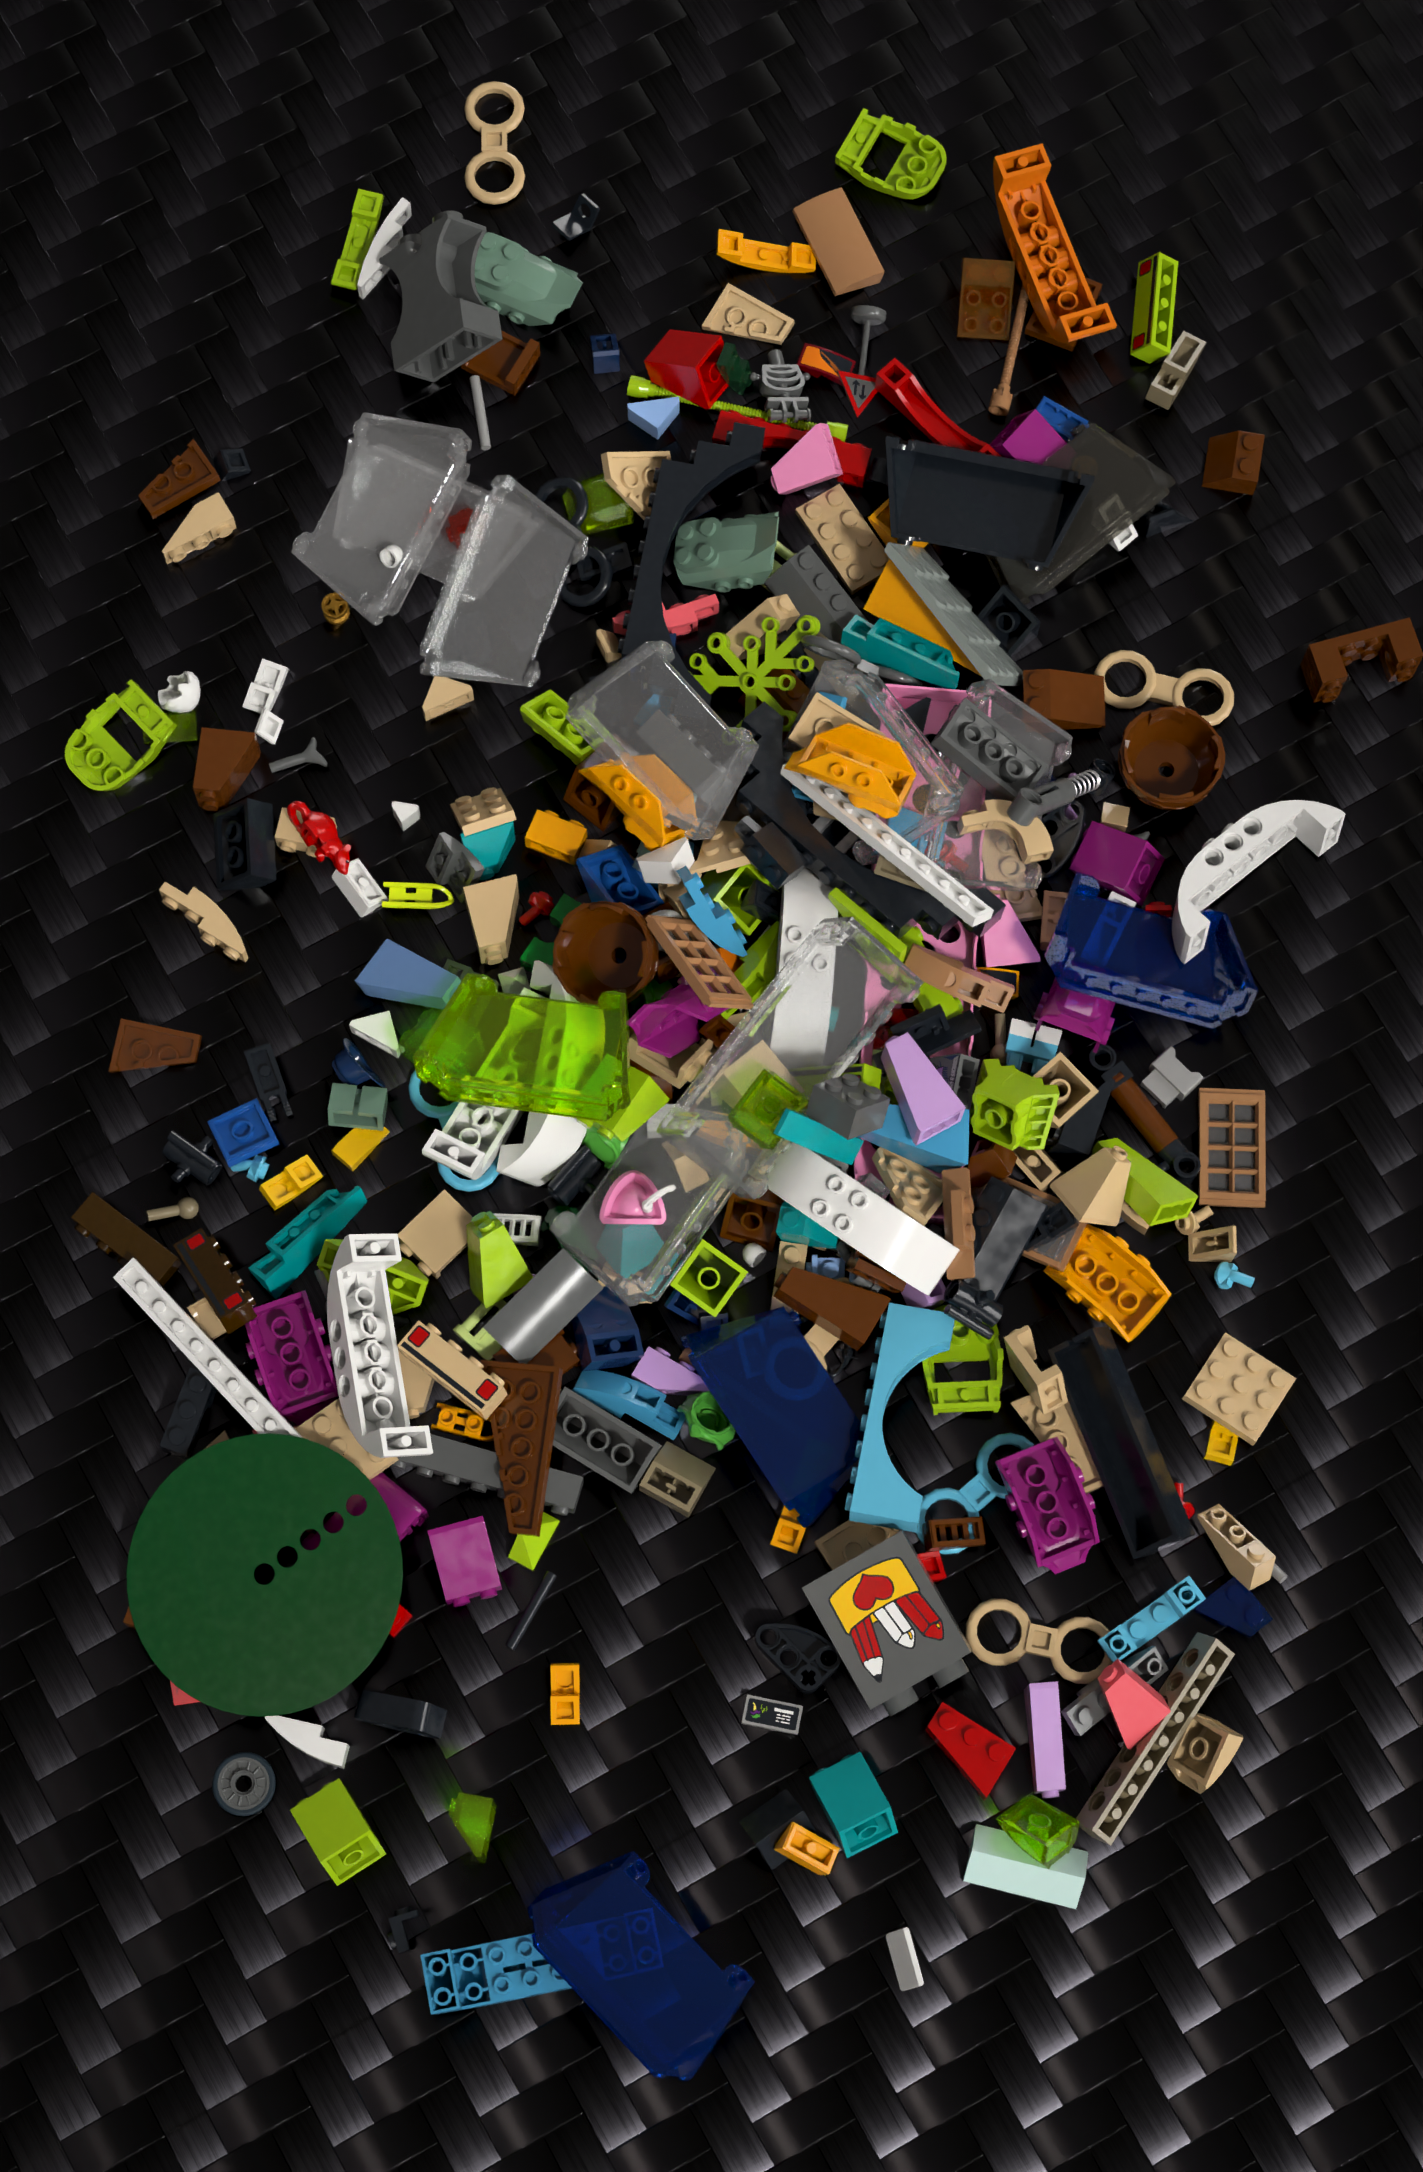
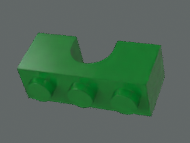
[520,893,581,973]

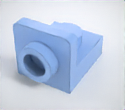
[806,1254,845,1279]

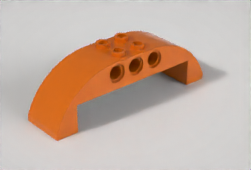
[993,143,1117,343]

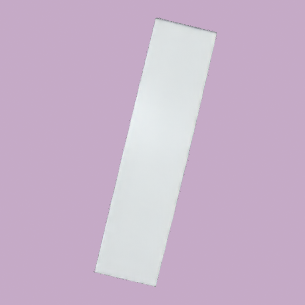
[357,197,412,299]

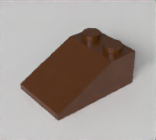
[1023,669,1106,731]

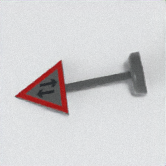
[837,305,887,418]

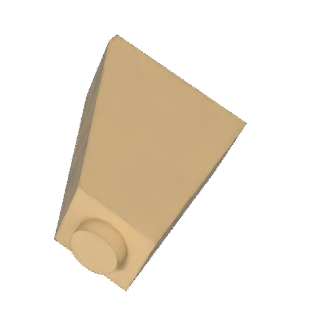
[719,594,800,660]
[397,1337,442,1419]

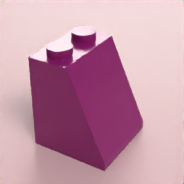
[989,409,1077,469]
[1069,821,1165,906]
[428,1516,502,1607]

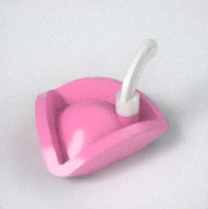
[599,1170,676,1225]

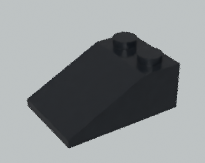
[1045,1078,1115,1166]

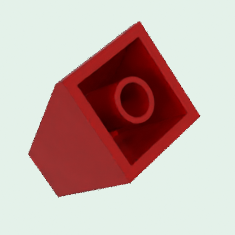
[644,329,735,409]

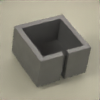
[806,1074,890,1140]

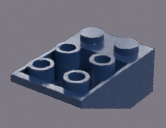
[571,1286,644,1372]

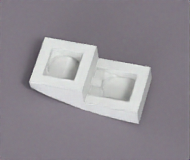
[242,659,289,714]

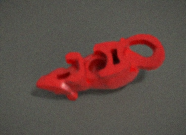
[287,801,351,875]

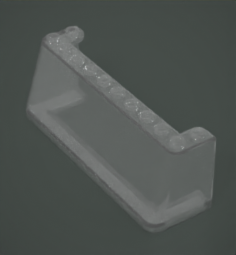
[657,917,924,1200]

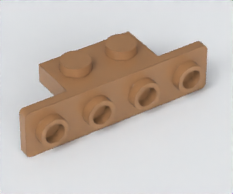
[942,1168,975,1280]

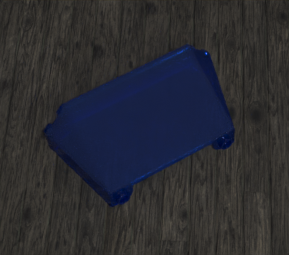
[1045,872,1258,1029]
[681,1306,865,1528]
[528,1851,755,2081]

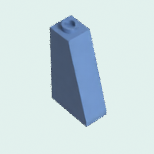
[355,939,468,1011]

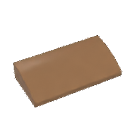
[792,187,885,296]

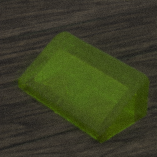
[143,711,198,744]

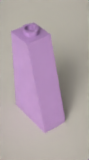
[881,1032,966,1145]
[1024,1681,1066,1798]

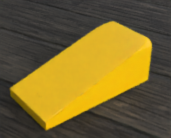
[331,1127,390,1172]

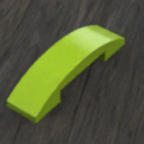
[331,189,384,290]

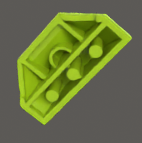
[317,1239,429,1315]

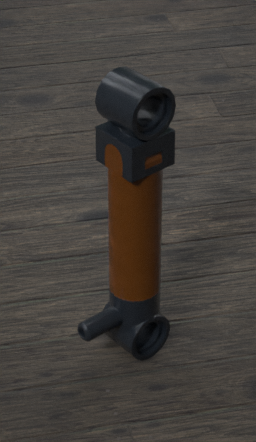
[1086,1044,1201,1185]

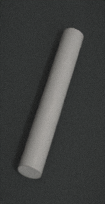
[470,375,491,450]

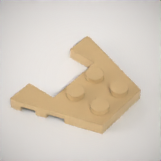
[667,818,751,887]

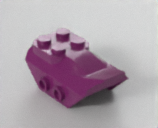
[1033,958,1118,1053]
[628,967,732,1058]
[245,1290,339,1426]
[995,1437,1100,1574]

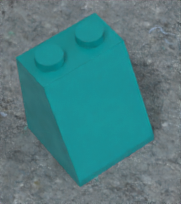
[809,1752,898,1858]

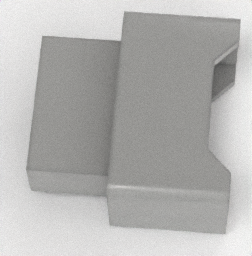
[1140,1046,1203,1109]

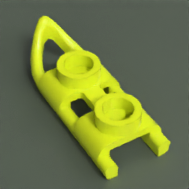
[382,882,454,909]

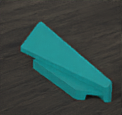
[841,615,960,689]
[249,1186,367,1299]

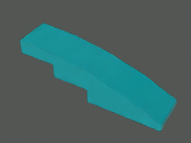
[773,1108,864,1165]

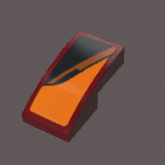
[796,343,856,386]

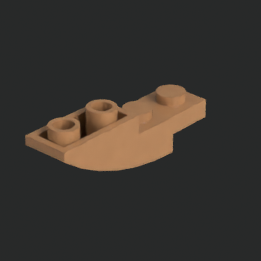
[902,943,1015,1013]

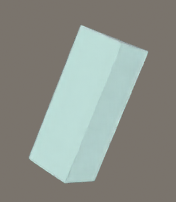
[963,1824,1088,1909]

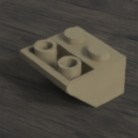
[639,1441,716,1518]

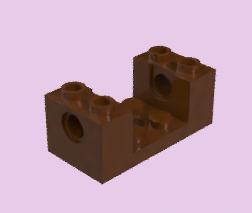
[1300,617,1423,703]

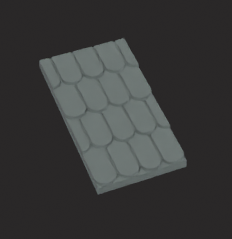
[863,542,1023,686]

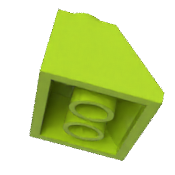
[520,689,610,765]

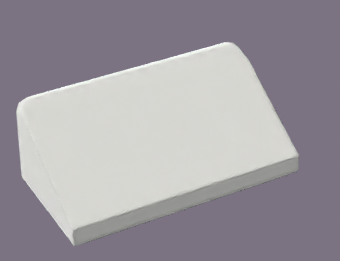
[332,858,388,917]
[886,1927,924,1991]

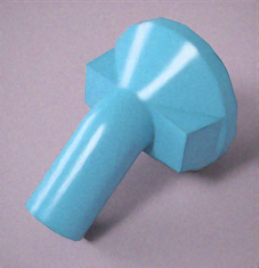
[231,1155,269,1182]
[1214,1262,1255,1289]

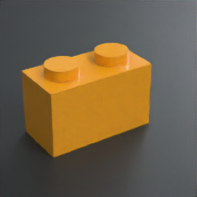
[525,809,587,866]

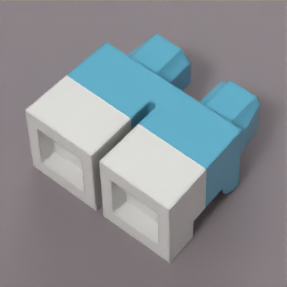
[1005,1018,1062,1076]

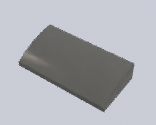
[930,698,1048,802]
[483,1248,604,1364]

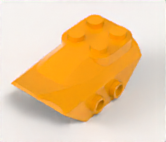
[784,722,917,819]
[579,755,698,851]
[1044,1224,1171,1343]

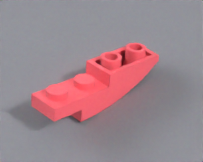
[612,594,719,636]

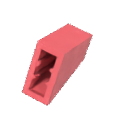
[1097,1658,1171,1750]

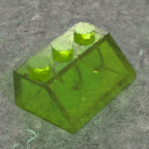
[449,1792,497,1863]

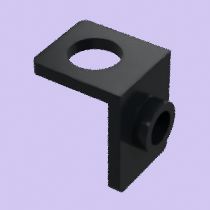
[552,193,600,240]

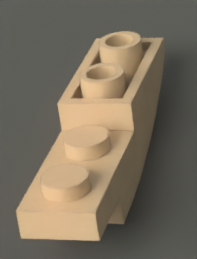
[159,882,248,962]

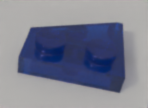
[1194,1577,1273,1638]

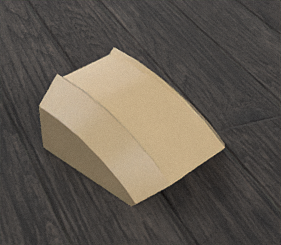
[1167,1713,1243,1794]

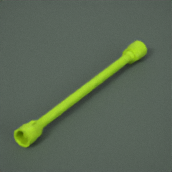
[627,375,848,442]

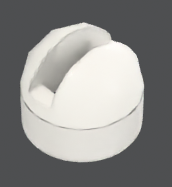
[380,544,403,568]
[742,1243,767,1267]

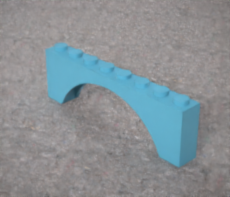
[845,1303,955,1533]

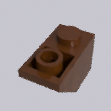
[968,1138,1017,1188]

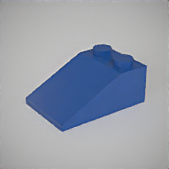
[576,844,664,915]

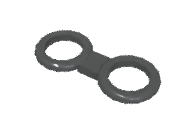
[801,635,924,687]

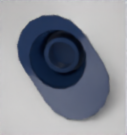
[332,1038,385,1087]

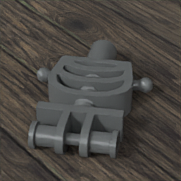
[749,349,811,423]

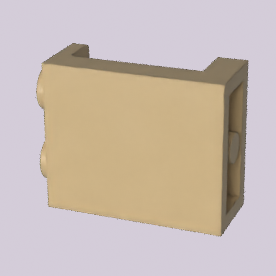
[625,1033,714,1089]
[398,1189,473,1279]
[1004,1325,1068,1415]

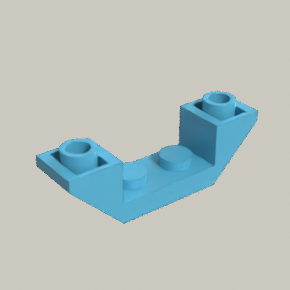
[1097,1576,1206,1663]

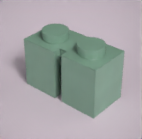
[328,1083,388,1131]

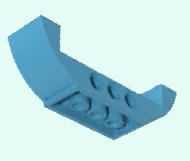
[420,1907,664,2015]

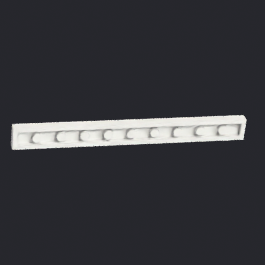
[780,764,994,927]
[113,1258,303,1438]

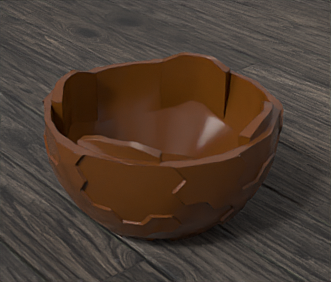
[1118,705,1225,810]
[552,901,659,1009]

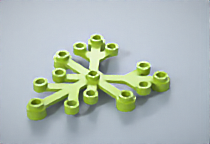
[689,615,820,760]

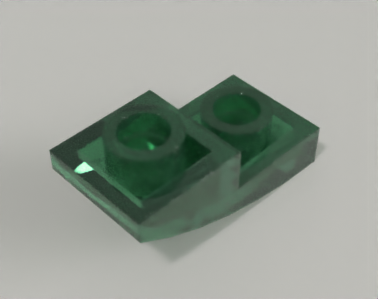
[716,342,753,395]

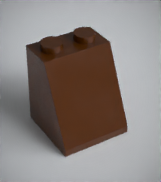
[193,727,261,811]
[563,734,642,832]

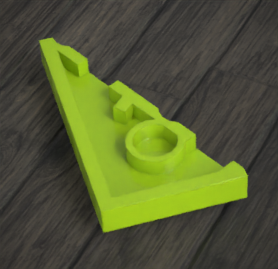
[828,887,908,980]

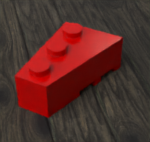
[925,1702,1016,1800]

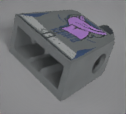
[929,1053,980,1111]

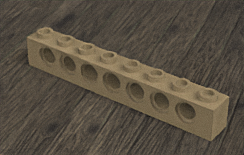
[1074,1632,1235,1846]

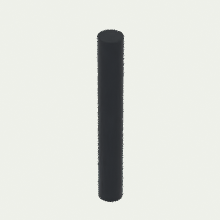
[505,1571,557,1651]

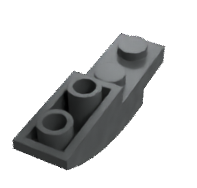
[1061,1646,1169,1736]

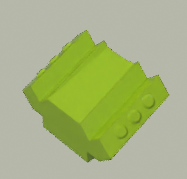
[969,1059,1060,1151]

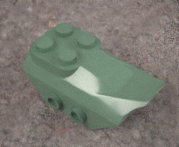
[475,232,583,326]
[673,511,779,592]

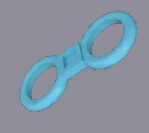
[408,1056,499,1192]
[916,1433,1034,1555]

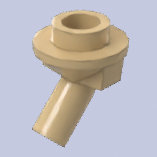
[1175,1205,1214,1235]

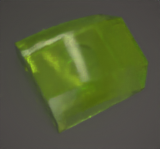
[563,473,634,535]
[728,1068,809,1150]
[995,1795,1080,1869]

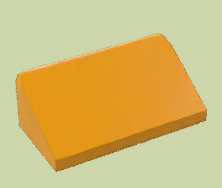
[774,1822,840,1875]

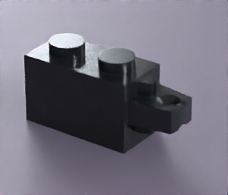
[734,815,809,890]

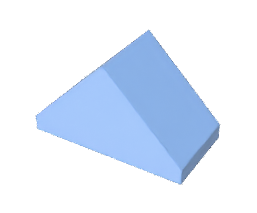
[627,397,680,440]

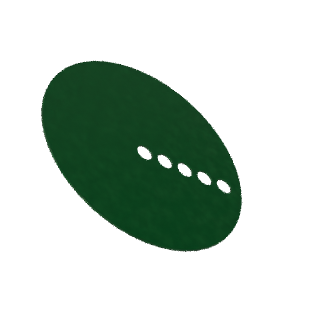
[127,1433,403,1717]

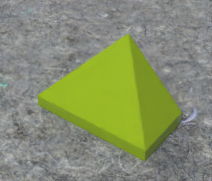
[508,1512,560,1571]

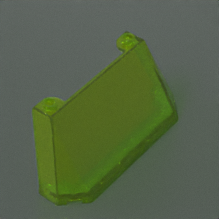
[413,973,631,1122]

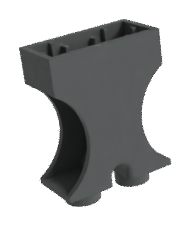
[379,211,502,383]

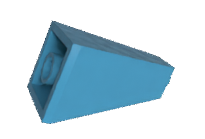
[858,1104,969,1173]

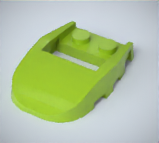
[835,108,947,199]
[65,680,177,791]
[922,1304,1004,1415]

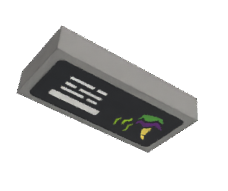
[741,1695,803,1735]

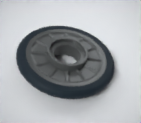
[212,1752,276,1816]

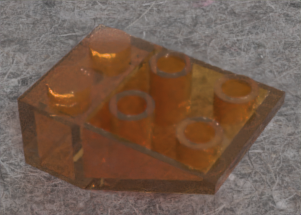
[957,258,1015,340]

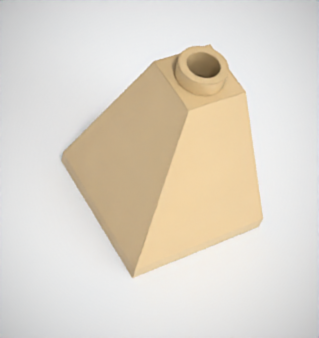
[1049,1146,1131,1226]

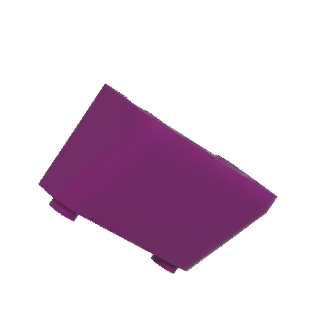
[301,1472,429,1550]

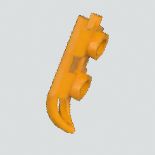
[431,1403,494,1442]

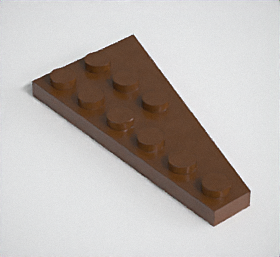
[481,1360,563,1537]

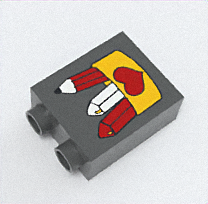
[802,1530,972,1716]

